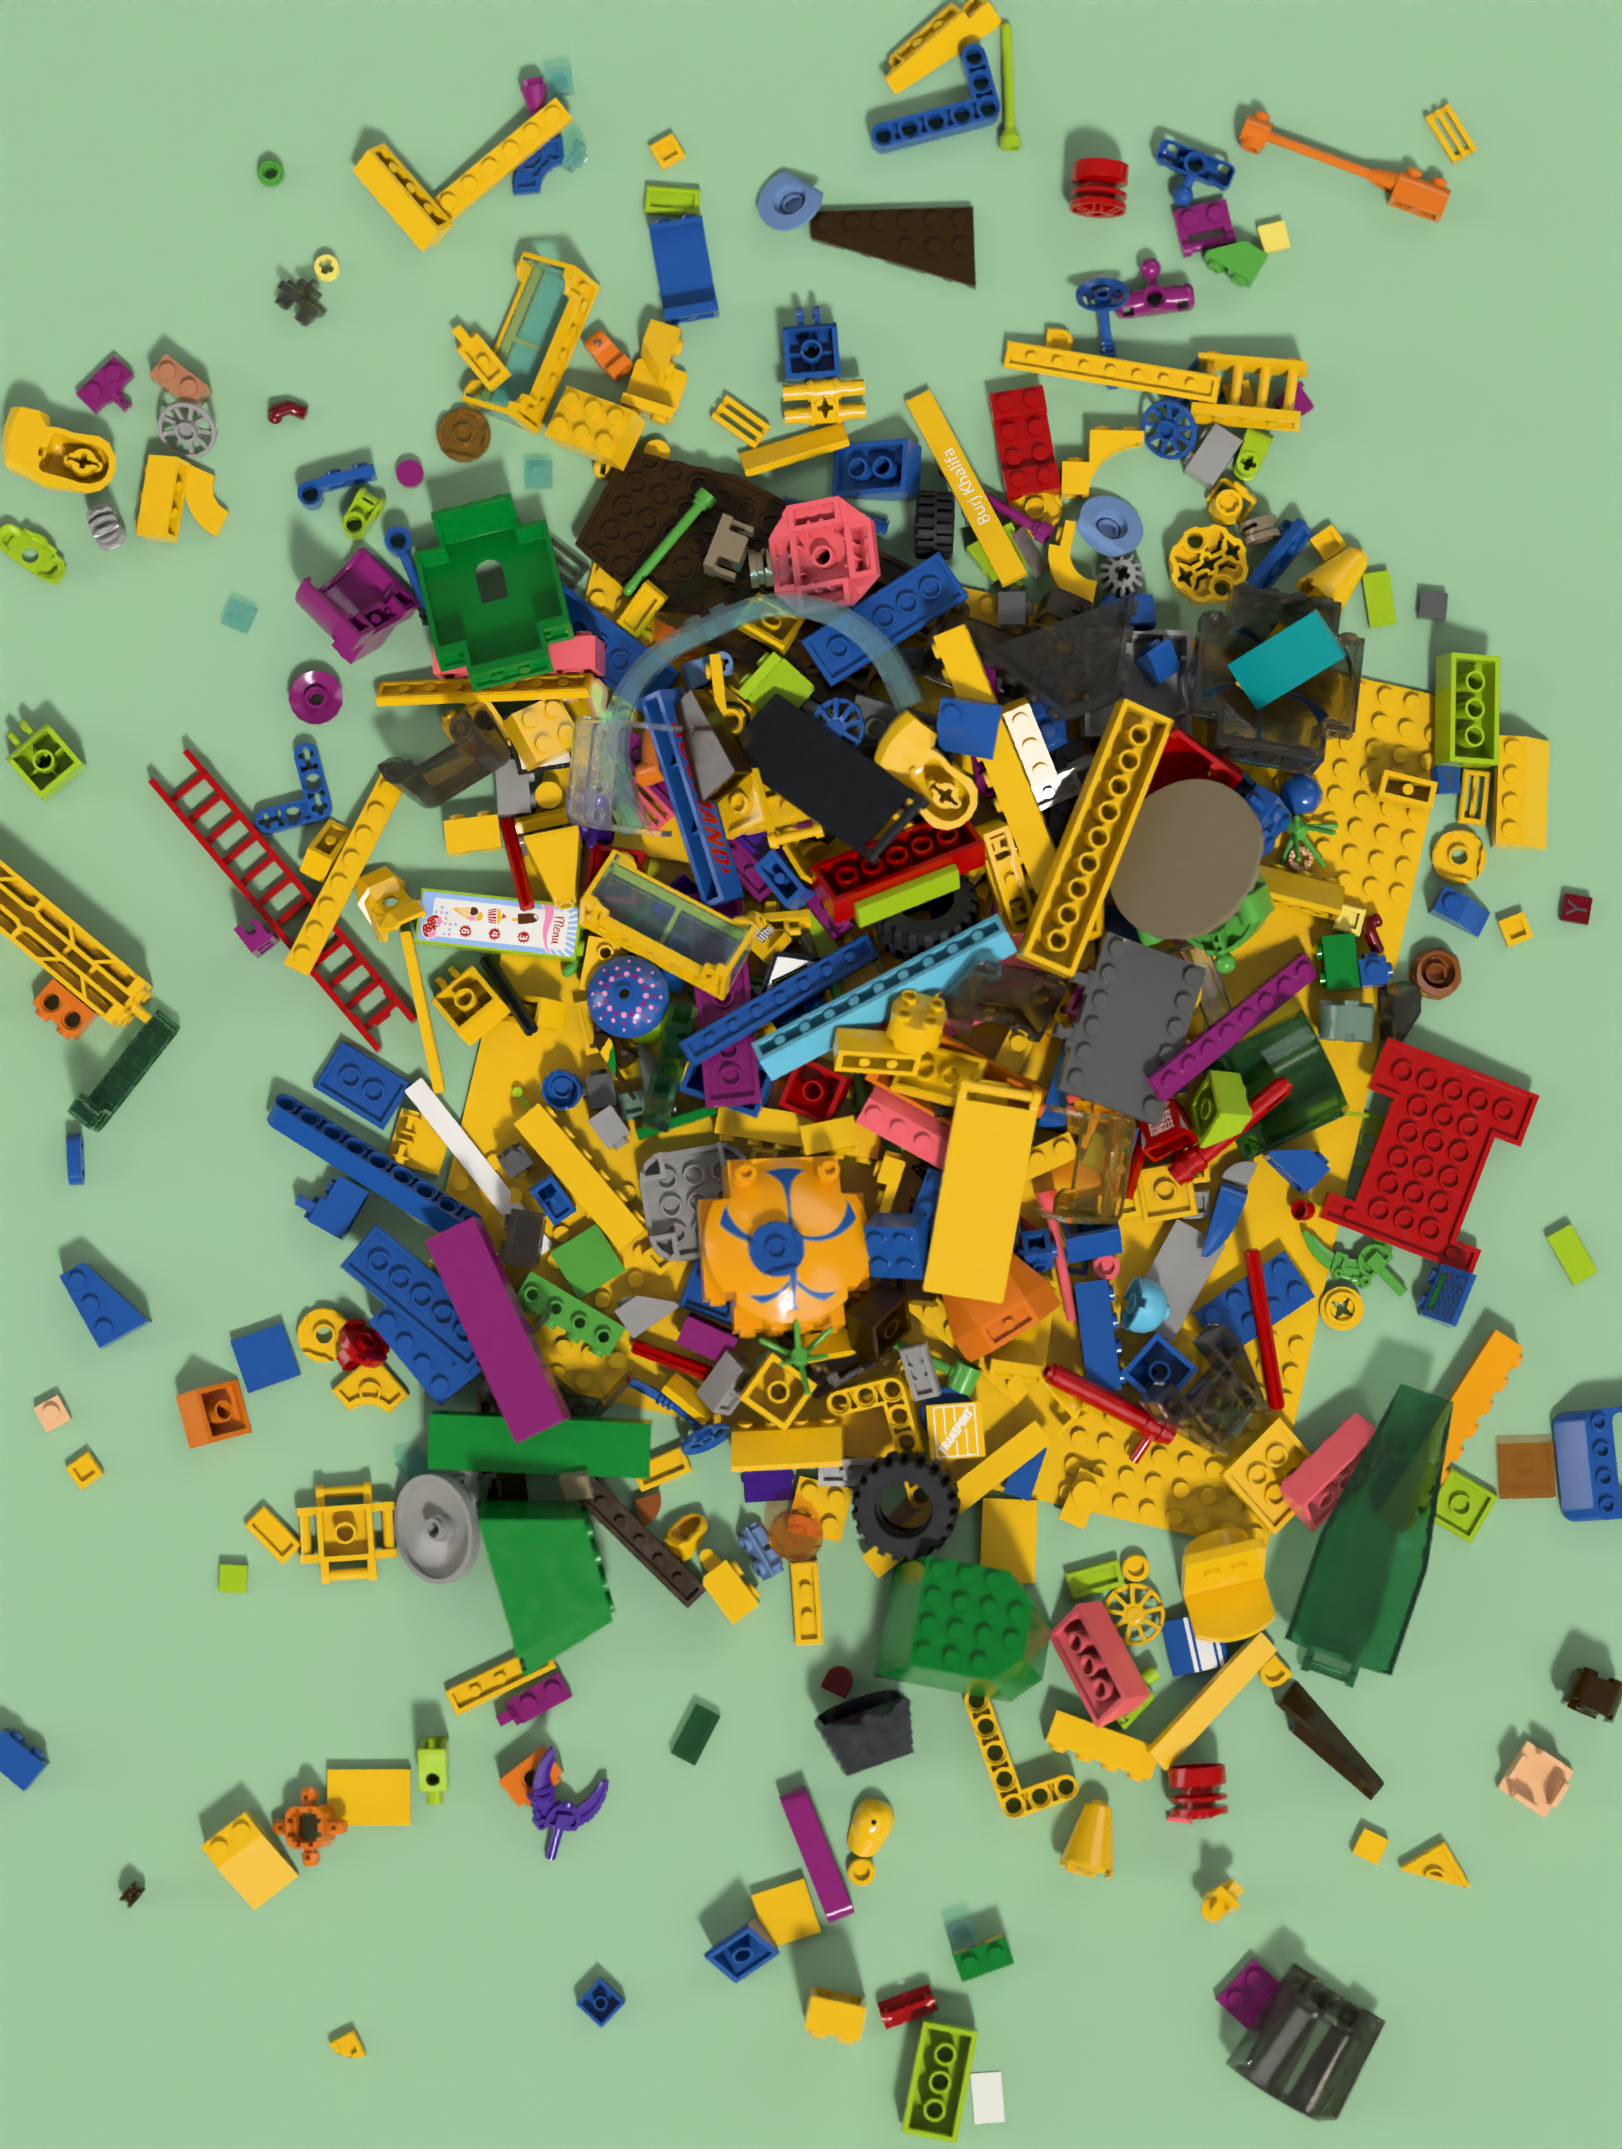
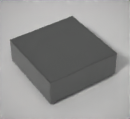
[1417,590,1448,622]

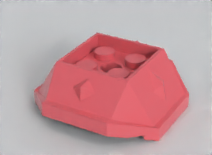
[768,496,881,615]

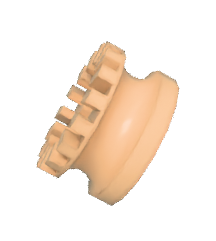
[1287,847,1313,872]

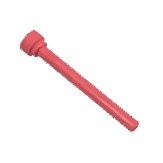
[1035,1189,1078,1322]

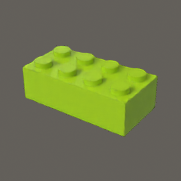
[1434,652,1500,769]
[901,2017,978,2144]

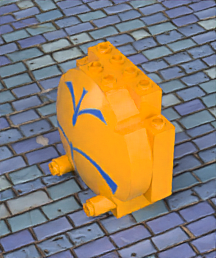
[696,1155,870,1338]

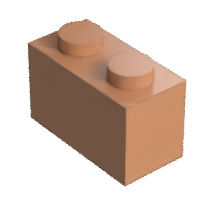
[149,354,212,414]

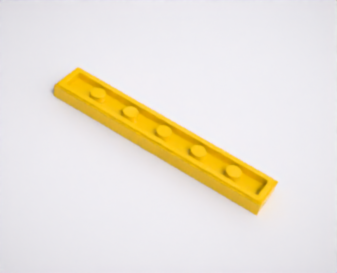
[400,931,446,1095]
[1145,1632,1277,1771]

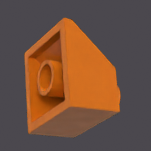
[176,1379,252,1449]

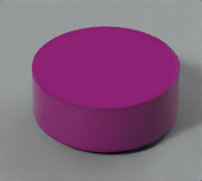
[396,460,424,488]

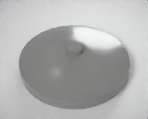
[394,1473,480,1585]

